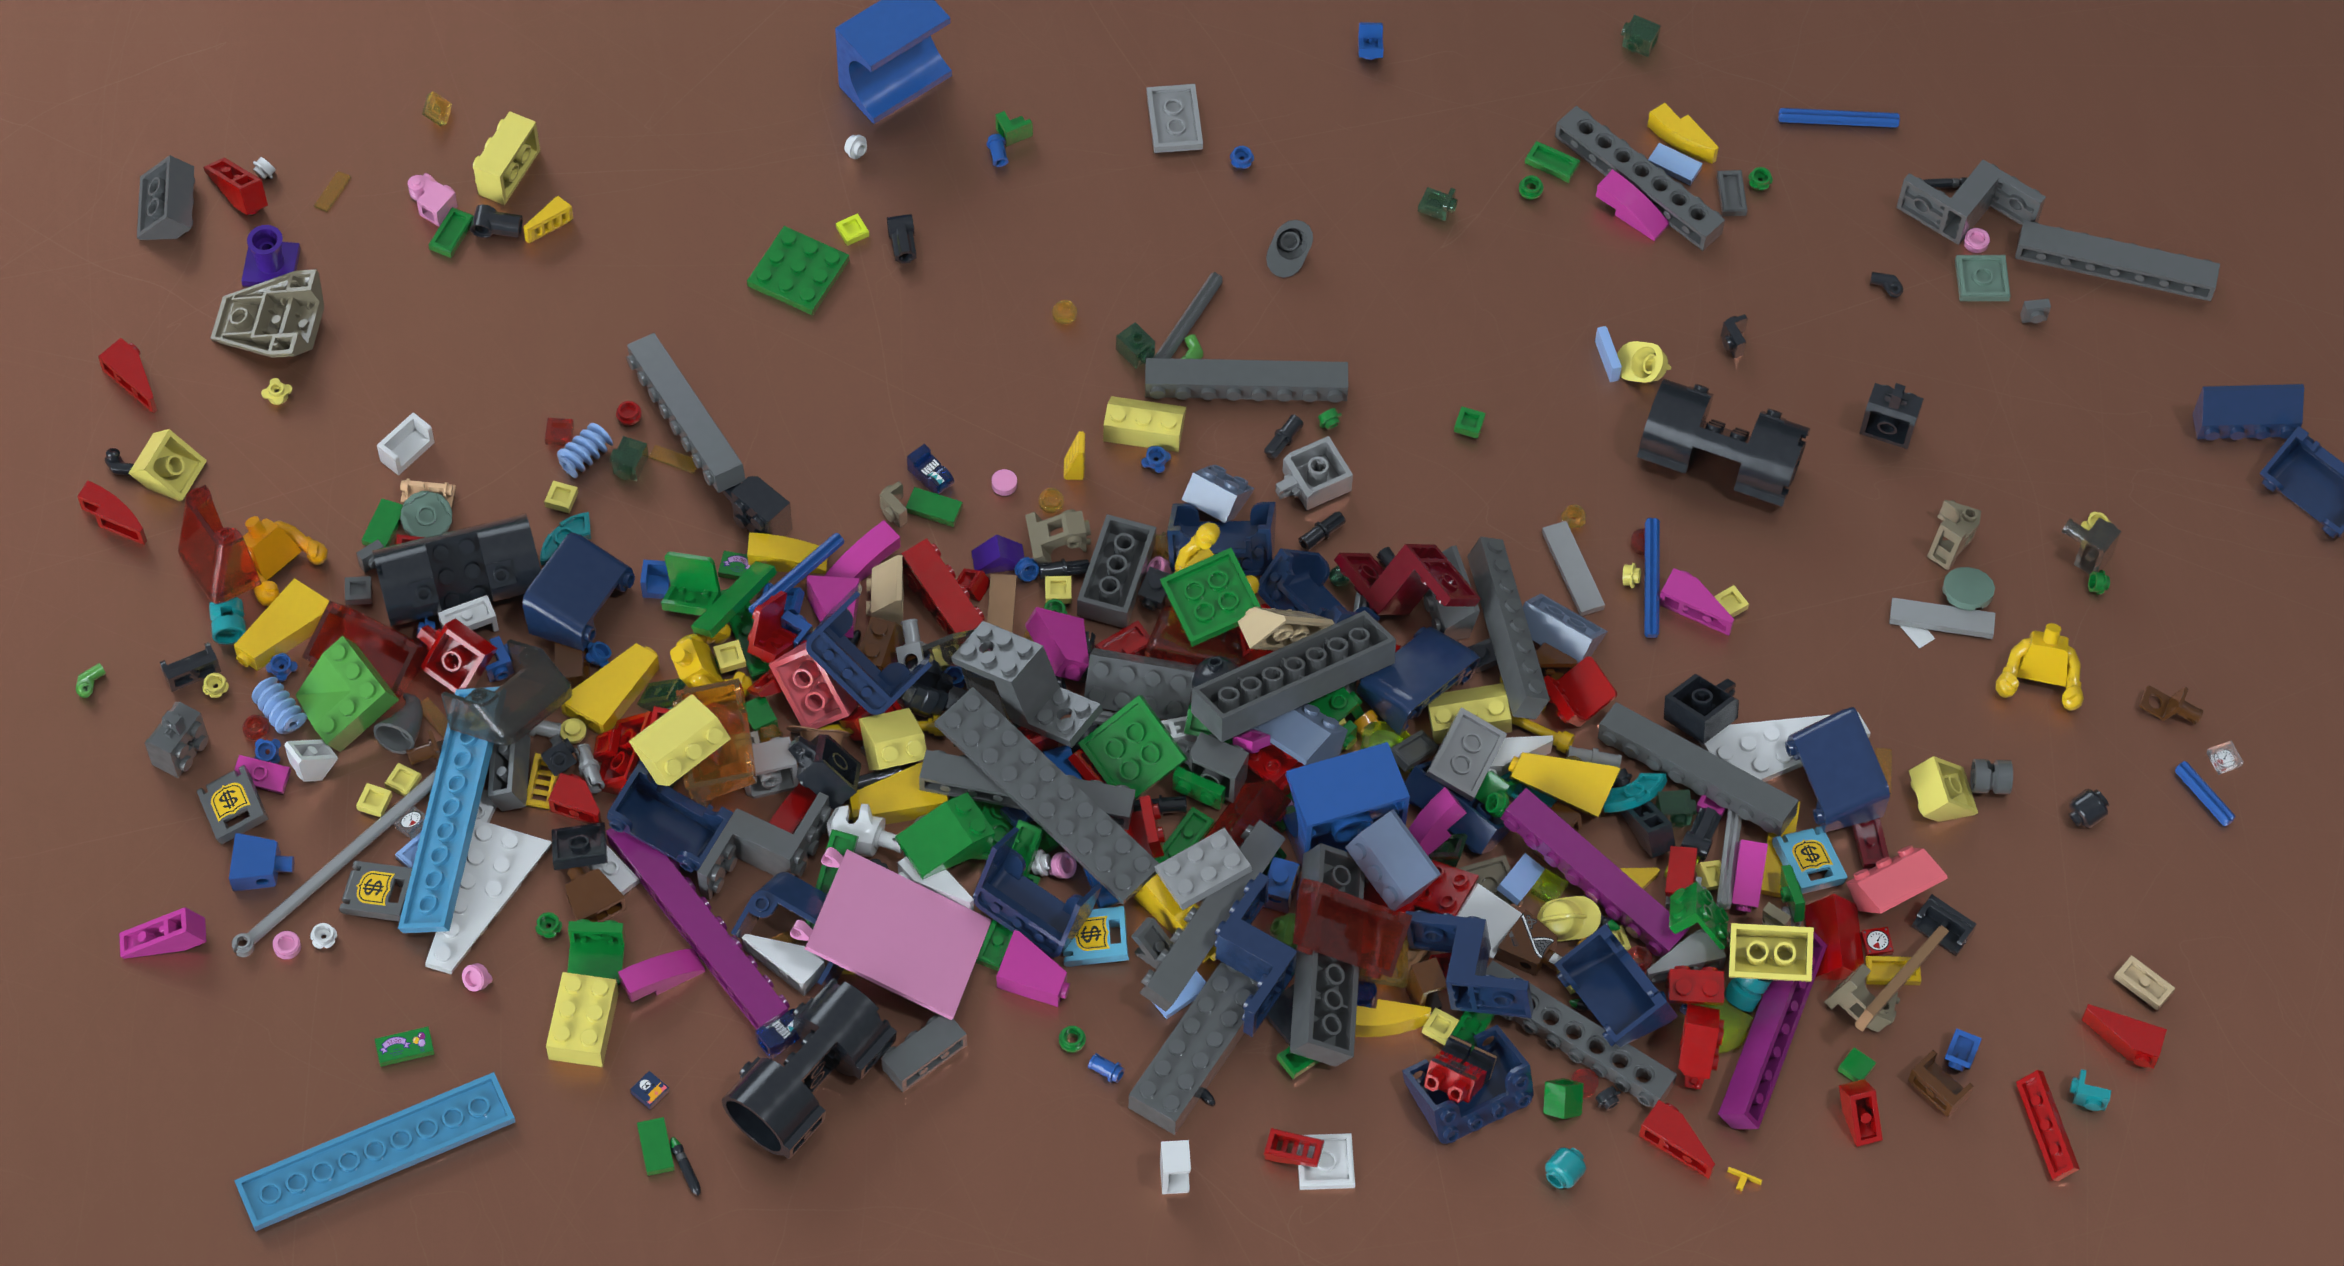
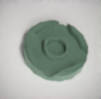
[401,491,452,537]
[1942,567,1995,611]

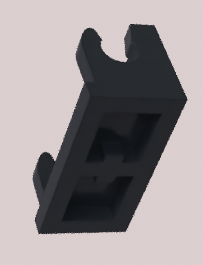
[160,642,221,692]
[1912,894,1977,956]

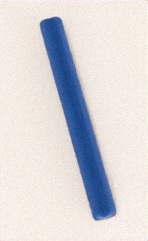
[1778,108,1900,127]
[1644,518,1660,638]
[748,533,845,615]

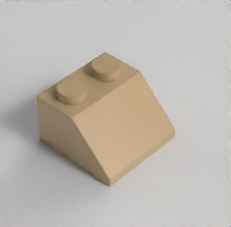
[866,555,904,626]

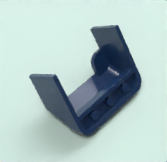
[806,583,934,715]
[973,827,1102,958]
[731,872,844,986]

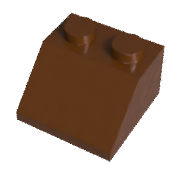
[859,616,916,671]

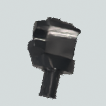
[898,650,954,717]

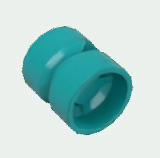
[209,596,246,645]
[1724,978,1772,1012]

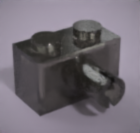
[2062,518,2121,574]

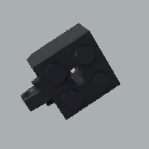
[1859,383,1924,449]
[723,476,792,536]
[1663,674,1739,744]
[788,734,862,810]

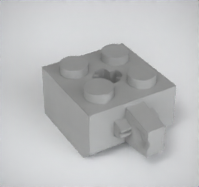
[1275,436,1353,511]
[720,736,799,799]

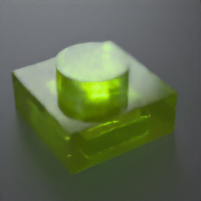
[1531,869,1568,902]

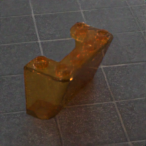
[673,678,757,804]

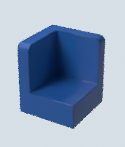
[640,560,670,599]

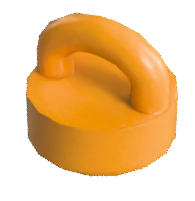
[1353,709,1381,738]

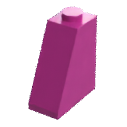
[807,575,859,638]
[1025,607,1089,681]
[1732,840,1768,912]
[996,930,1070,1007]

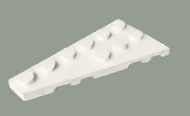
[1699,712,1871,782]
[425,819,552,974]

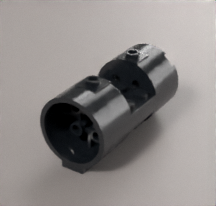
[1637,379,1810,506]
[372,514,541,627]
[722,979,897,1160]

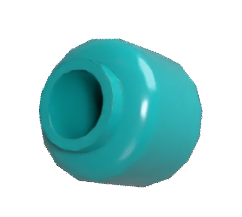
[1545,1147,1586,1189]

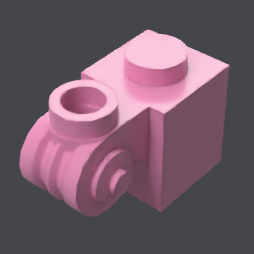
[408,173,458,227]

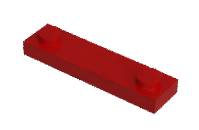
[2016,1070,2080,1181]

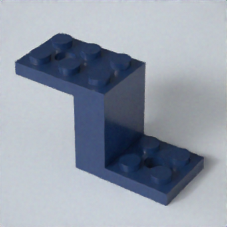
[1214,872,1297,1037]
[1404,910,1533,1018]

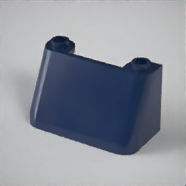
[2260,426,2344,538]
[1167,502,1276,576]
[522,532,635,651]
[1258,548,1380,624]
[1356,626,1481,735]
[1785,707,1890,833]
[607,760,733,872]
[1554,924,1678,1048]

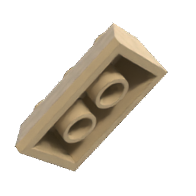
[1238,607,1334,651]

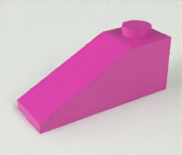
[1659,568,1734,636]
[119,907,207,959]

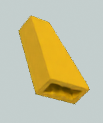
[234,578,338,671]
[560,643,660,735]
[1508,752,1620,818]
[845,762,948,825]
[1134,874,1216,963]

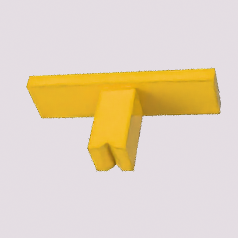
[1727,1167,1762,1191]

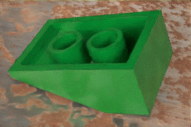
[895,792,995,880]

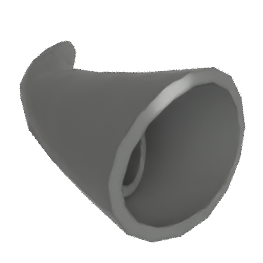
[374,693,423,754]

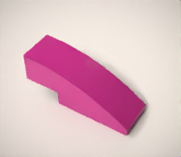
[1596,169,1669,241]
[824,520,901,582]
[1408,787,1466,855]
[618,948,705,1003]

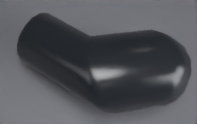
[1870,272,1903,297]
[105,448,134,476]

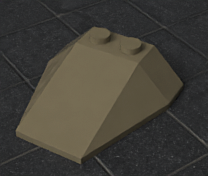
[211,269,324,358]

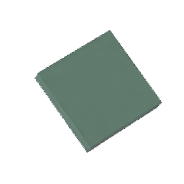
[1955,255,2011,301]

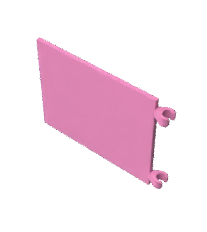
[790,847,992,1020]

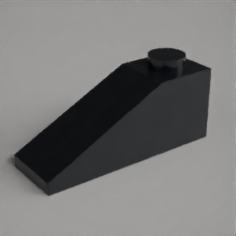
[1620,801,1675,858]

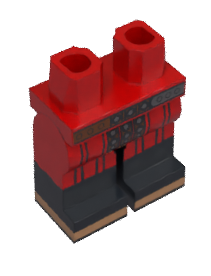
[1424,1035,1498,1103]

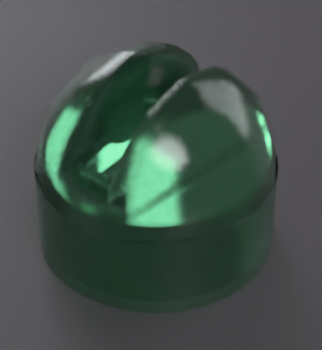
[1329,566,1350,586]

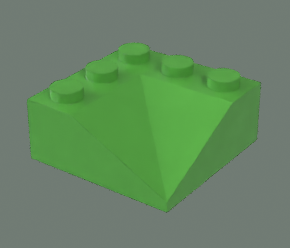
[296,636,399,752]

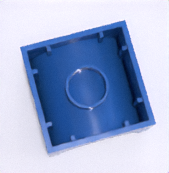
[835,0,952,124]
[1282,742,1410,872]

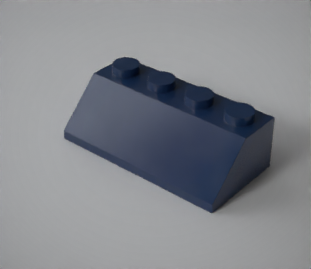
[2193,384,2304,441]
[1404,760,1510,854]

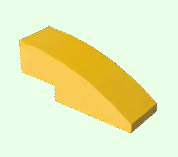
[1647,103,1719,164]
[747,532,828,574]
[1355,999,1432,1037]

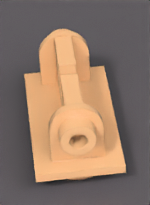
[400,478,456,508]

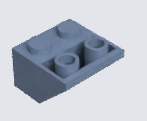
[1181,465,1254,523]

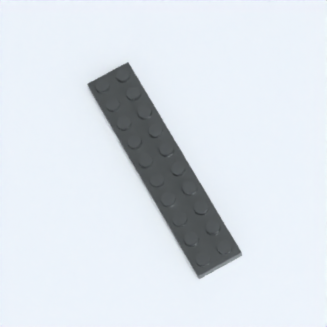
[935,687,1160,904]

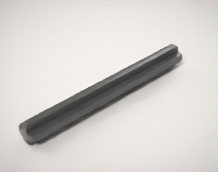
[1154,272,1223,358]

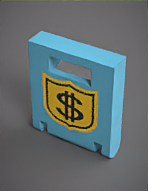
[1772,826,1848,894]
[1063,906,1129,967]

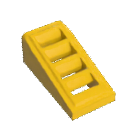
[524,196,573,243]
[1064,431,1085,480]
[526,753,560,810]

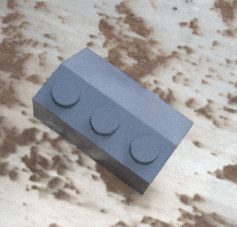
[1523,594,1608,663]
[1252,704,1348,765]
[1345,809,1441,912]

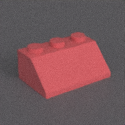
[769,643,859,729]
[1846,845,1948,914]

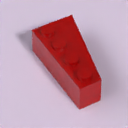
[901,538,985,644]

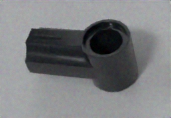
[470,204,523,238]
[887,214,917,264]
[1680,807,1722,862]

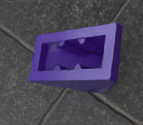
[971,534,1025,574]

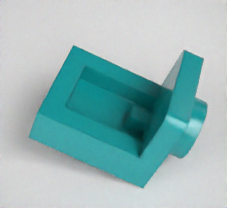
[2070,1069,2112,1111]

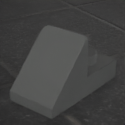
[1131,917,1173,969]

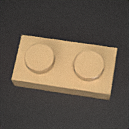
[2114,956,2175,1011]

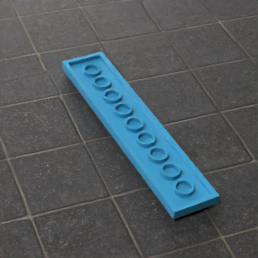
[398,687,506,933]
[234,1072,516,1232]

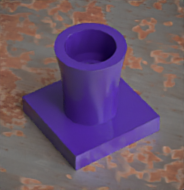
[241,225,301,287]

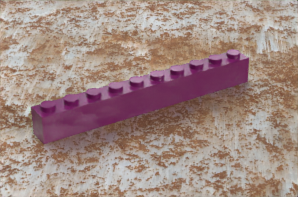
[606,828,790,1037]

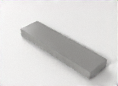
[1542,521,1605,616]
[1889,597,1995,639]

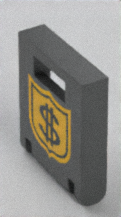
[197,765,269,844]
[339,861,412,922]

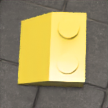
[129,429,207,501]
[859,708,927,771]
[1908,756,1978,822]

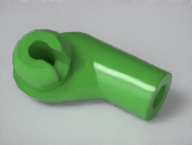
[1181,334,1203,359]
[76,663,106,698]

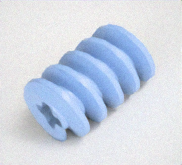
[557,423,613,479]
[251,677,307,735]

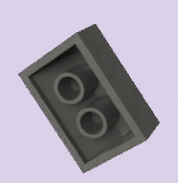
[137,155,195,240]
[1424,545,1480,640]

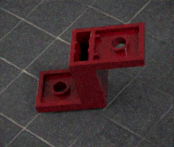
[1334,544,1481,615]

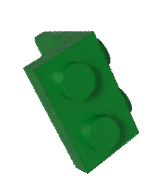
[661,552,722,616]
[1307,687,1364,722]
[1172,764,1226,810]
[1669,882,1729,950]
[567,919,626,986]

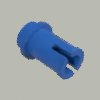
[986,134,1009,167]
[1088,1053,1125,1083]

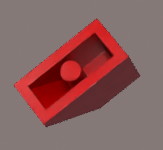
[548,773,602,824]
[1839,1079,1883,1147]

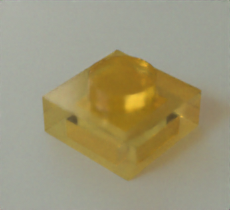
[422,91,452,126]

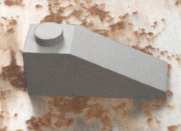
[1646,929,1726,984]

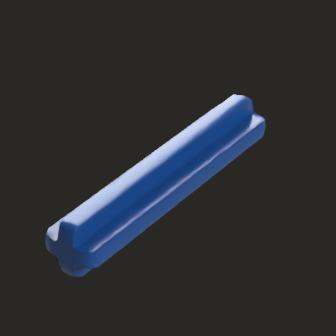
[2175,761,2235,826]

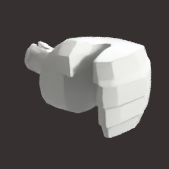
[827,804,903,857]

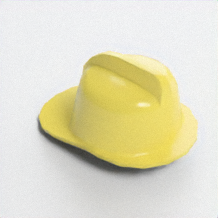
[1617,341,1672,383]
[1537,896,1601,942]

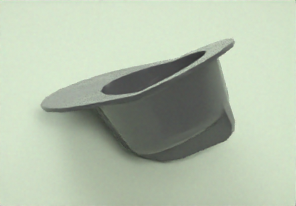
[1266,220,1313,278]

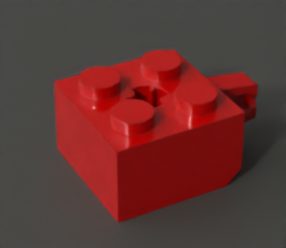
[416,618,498,693]
[1678,1004,1724,1089]

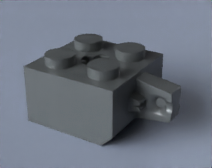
[145,702,209,778]
[1177,732,1249,803]

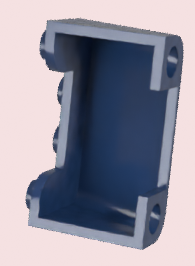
[1402,1025,1534,1144]

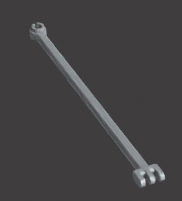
[232,770,436,957]

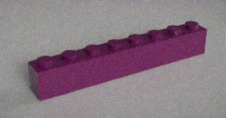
[1501,788,1689,958]
[1718,932,1827,1129]

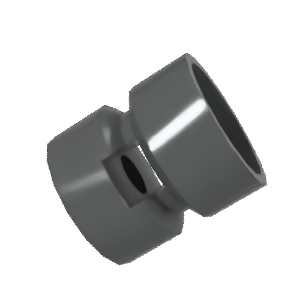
[1970,759,2013,794]

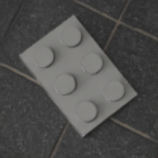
[1146,84,1203,153]
[1425,707,1507,801]
[1155,828,1252,910]

